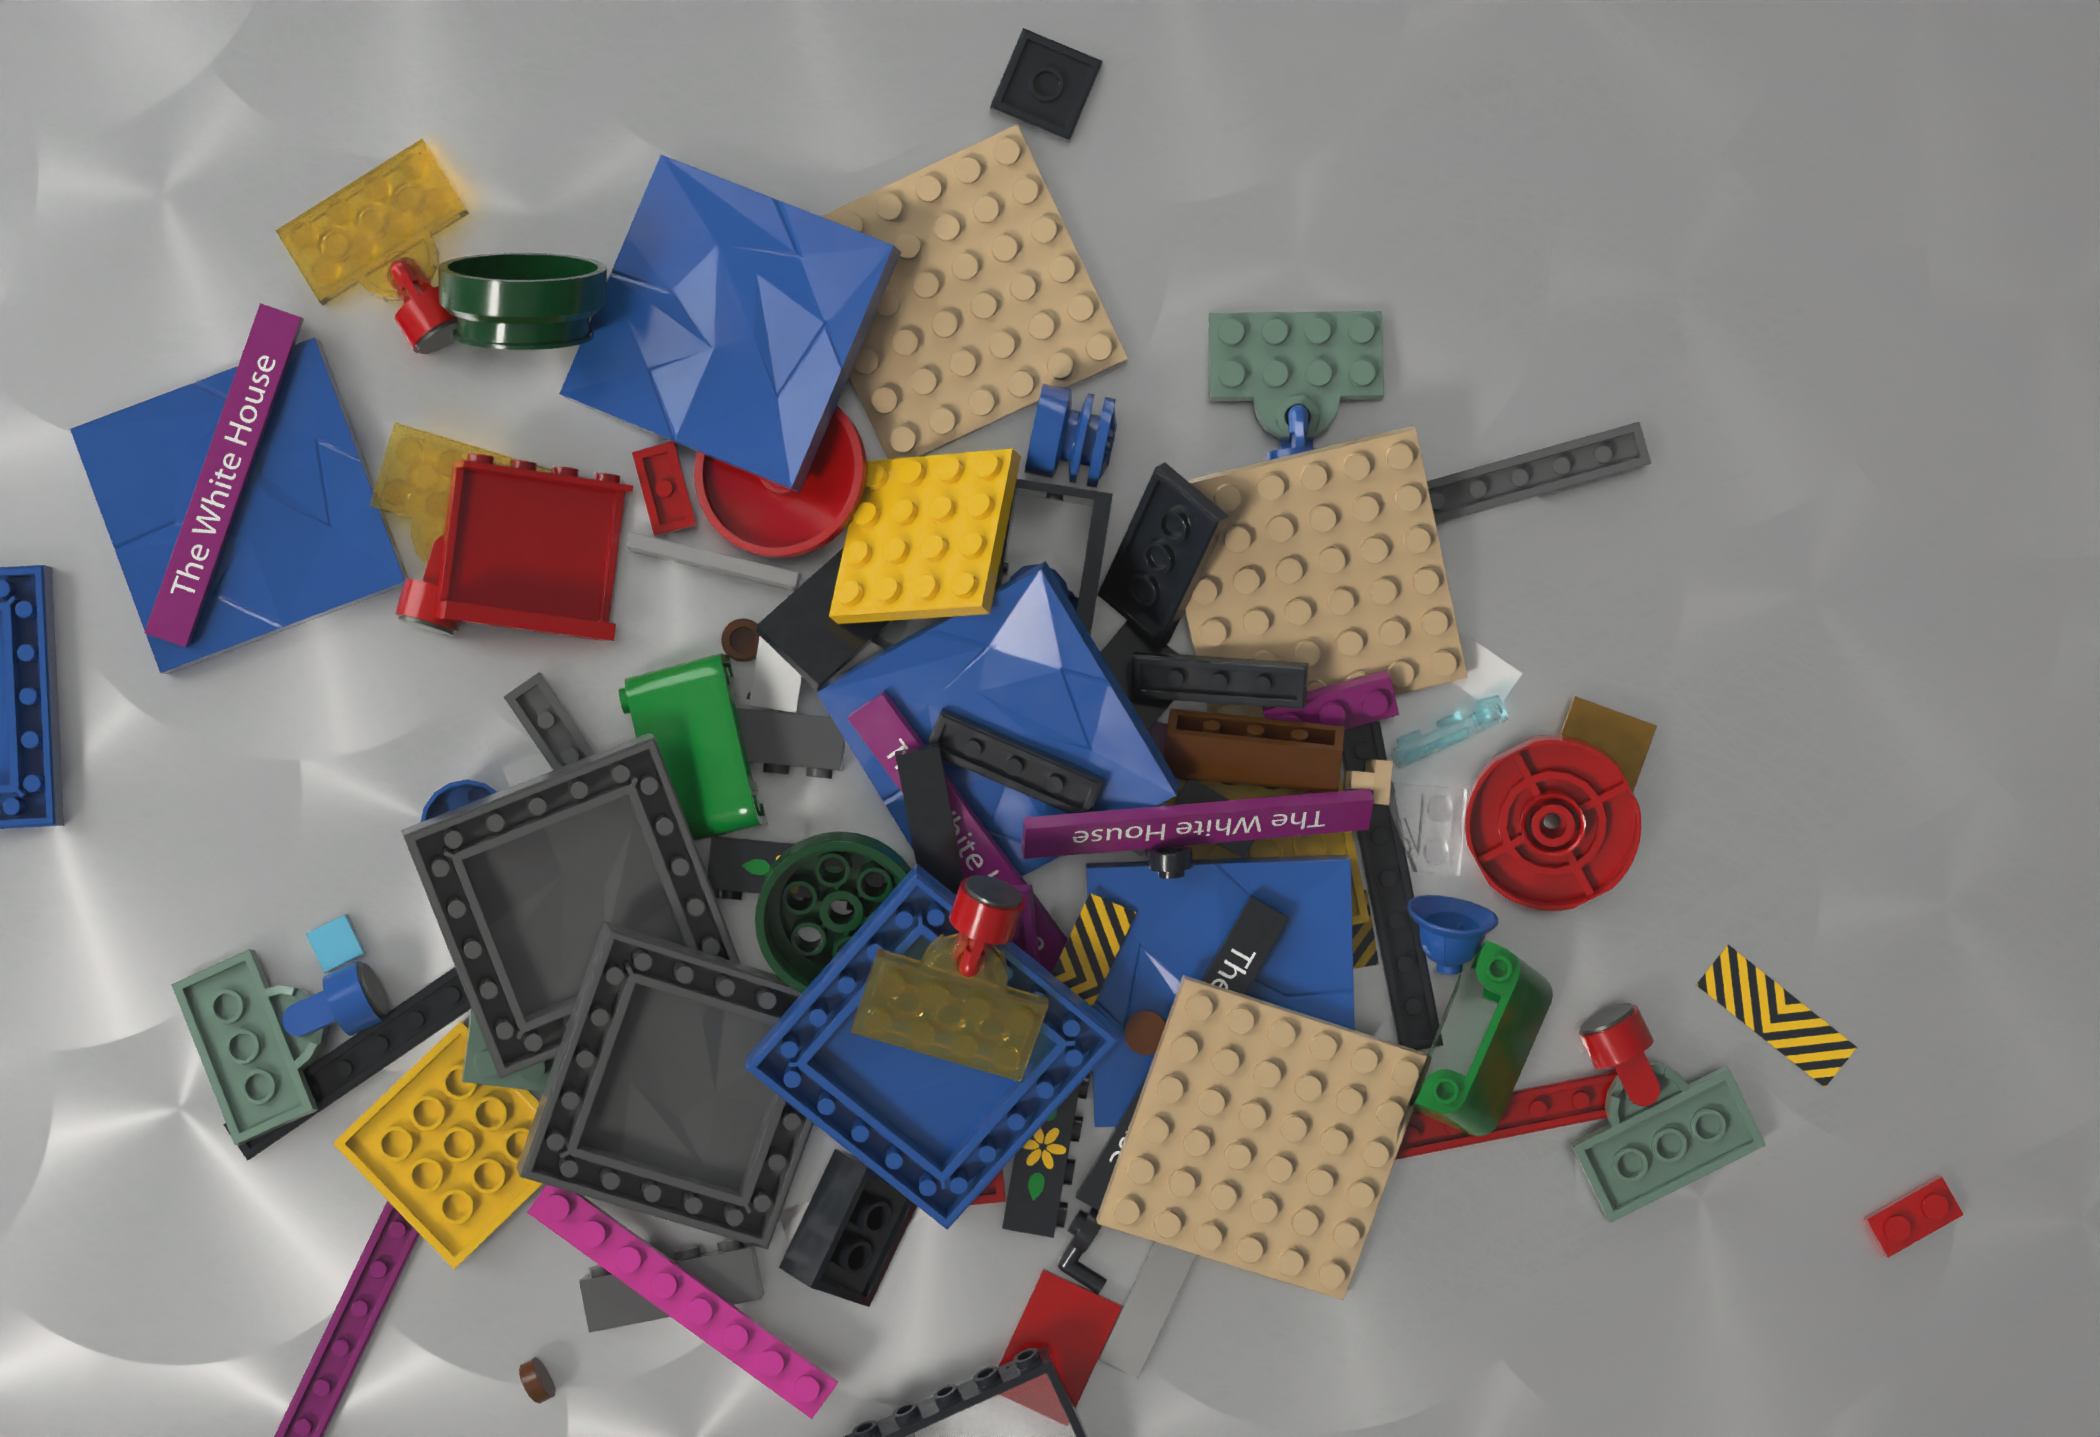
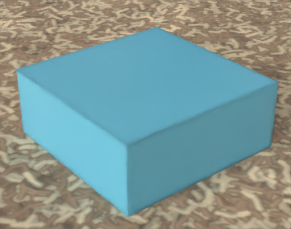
[306,914,366,973]

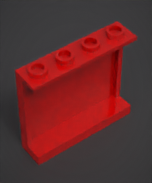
[434,453,633,641]

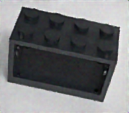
[995,479,1113,636]

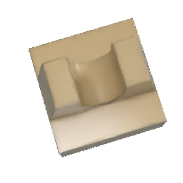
[1343,760,1393,805]

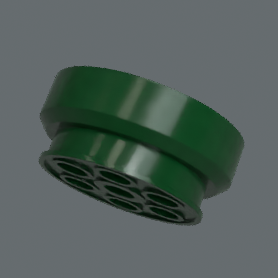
[438,253,607,350]
[755,831,912,994]

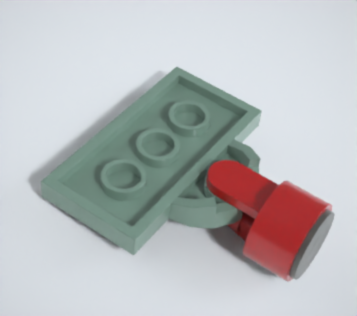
[1570,1003,1766,1223]

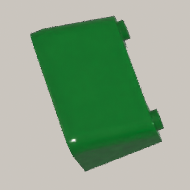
[618,653,768,841]
[1411,940,1553,1137]

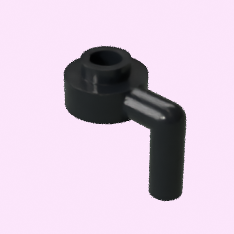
[1145,846,1193,879]
[1057,1207,1107,1294]

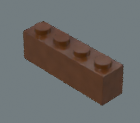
[1164,708,1345,793]

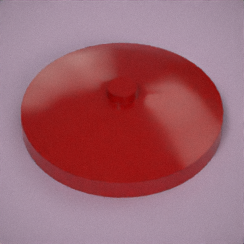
[694,405,867,559]

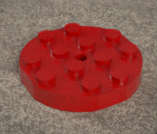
[1465,735,1641,911]

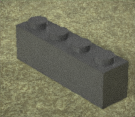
[737,708,846,779]
[579,1239,764,1333]

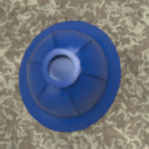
[1407,895,1498,975]

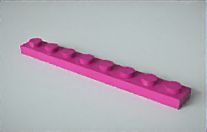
[527,1185,839,1419]

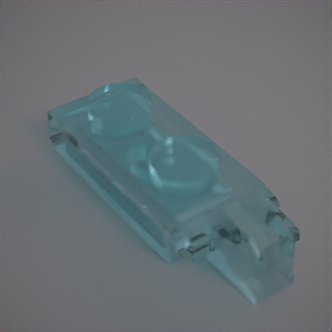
[1391,695,1508,769]

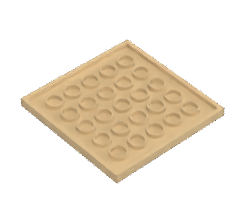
[820,125,1128,459]
[1185,426,1468,718]
[1096,975,1432,1300]

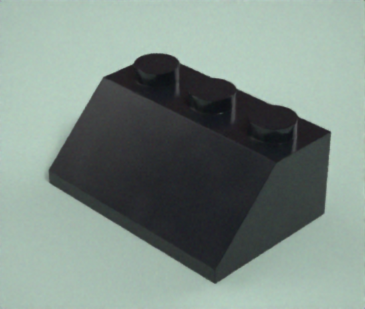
[779,1149,917,1307]

